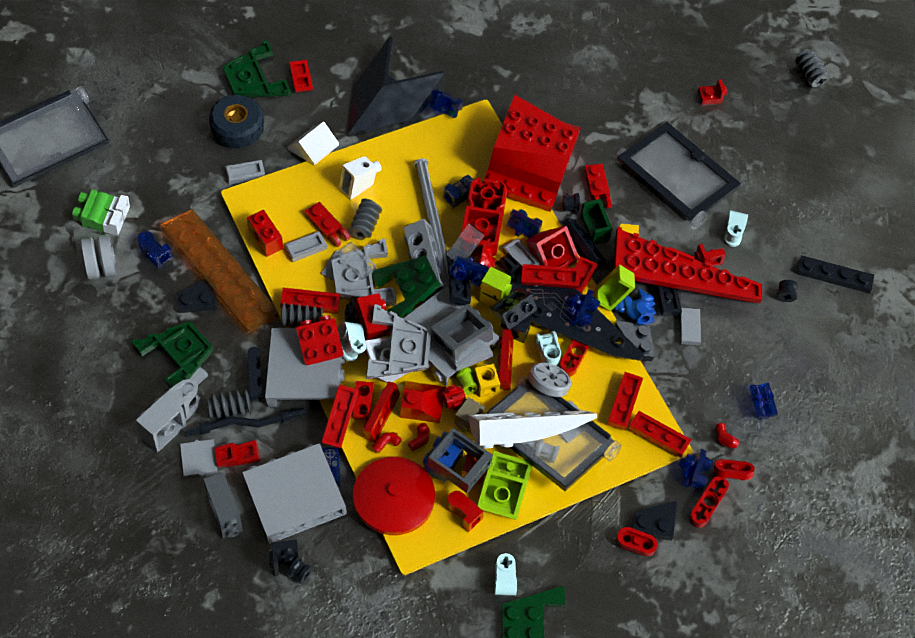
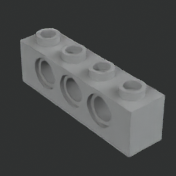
[404,219,447,298]

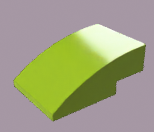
[477,451,532,520]

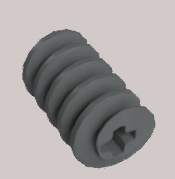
[795,49,830,87]
[348,198,382,240]
[281,303,323,328]
[208,390,251,419]

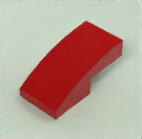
[290,60,313,93]
[214,440,261,467]

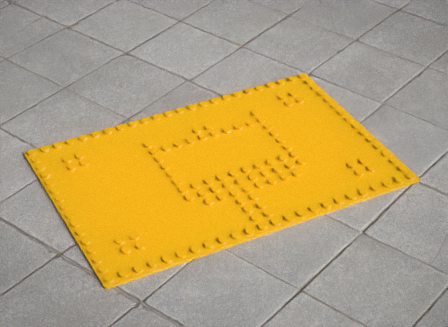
[221,100,693,575]

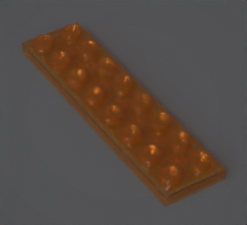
[160,209,279,334]

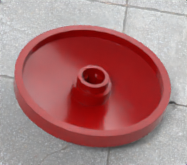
[353,457,435,535]

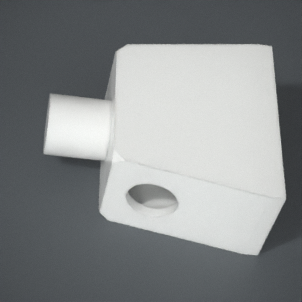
[339,157,381,200]

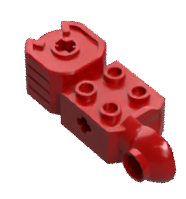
[459,177,508,279]

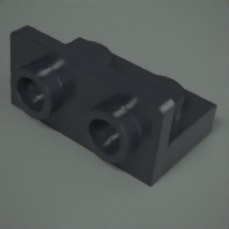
[489,288,537,330]
[268,539,299,576]

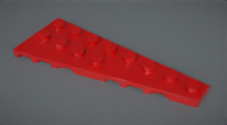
[614,227,762,304]

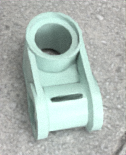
[724,210,748,247]
[338,322,366,361]
[535,331,561,366]
[494,553,517,596]

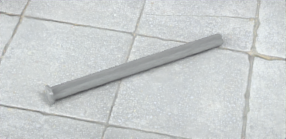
[414,158,449,287]

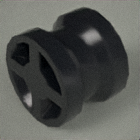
[563,193,580,212]
[778,280,798,302]
[287,557,313,584]

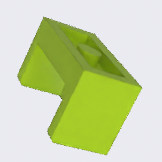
[595,264,635,311]

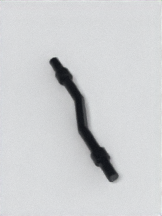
[184,407,306,437]

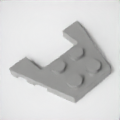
[331,239,397,306]
[366,304,431,379]

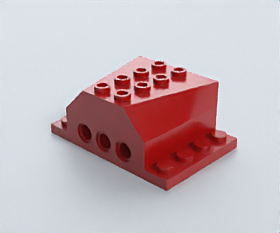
[483,95,581,212]

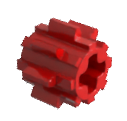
[442,385,467,411]

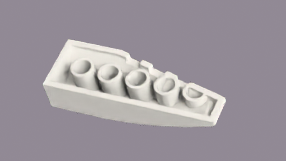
[468,411,597,448]

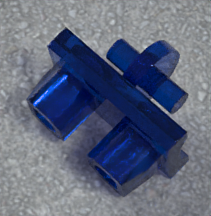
[430,89,463,118]
[506,209,543,238]
[449,256,489,287]
[566,289,600,327]
[749,383,778,420]
[678,449,713,488]

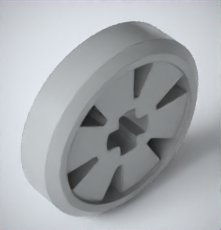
[528,363,572,397]

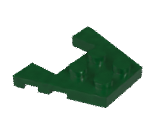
[223,40,291,97]
[371,256,440,318]
[131,321,213,389]
[502,586,565,638]

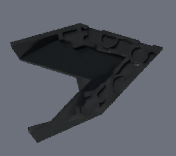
[348,36,445,137]

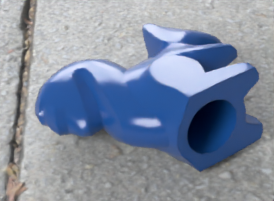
[614,288,656,325]

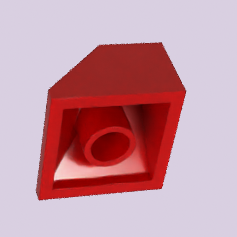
[526,226,579,267]
[400,381,446,423]

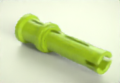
[456,367,478,395]

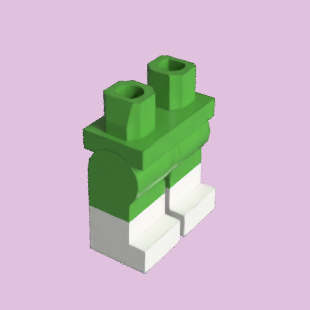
[72,189,130,236]

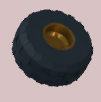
[209,95,264,148]

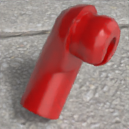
[408,423,430,452]

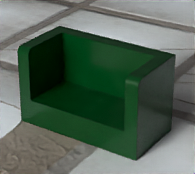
[580,199,612,244]

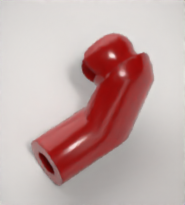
[716,423,739,448]
[372,432,402,453]

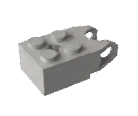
[136,379,200,453]

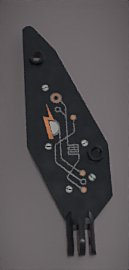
[495,252,644,361]

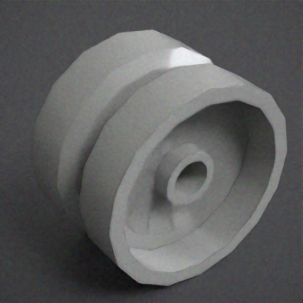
[81,234,116,280]

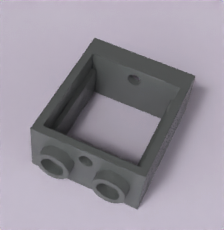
[430,304,493,363]
[427,428,493,493]
[203,472,243,538]

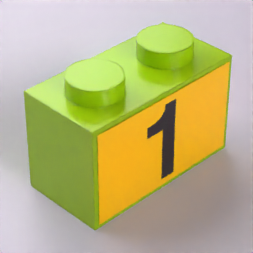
[479,267,512,307]

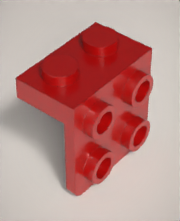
[296,315,344,365]

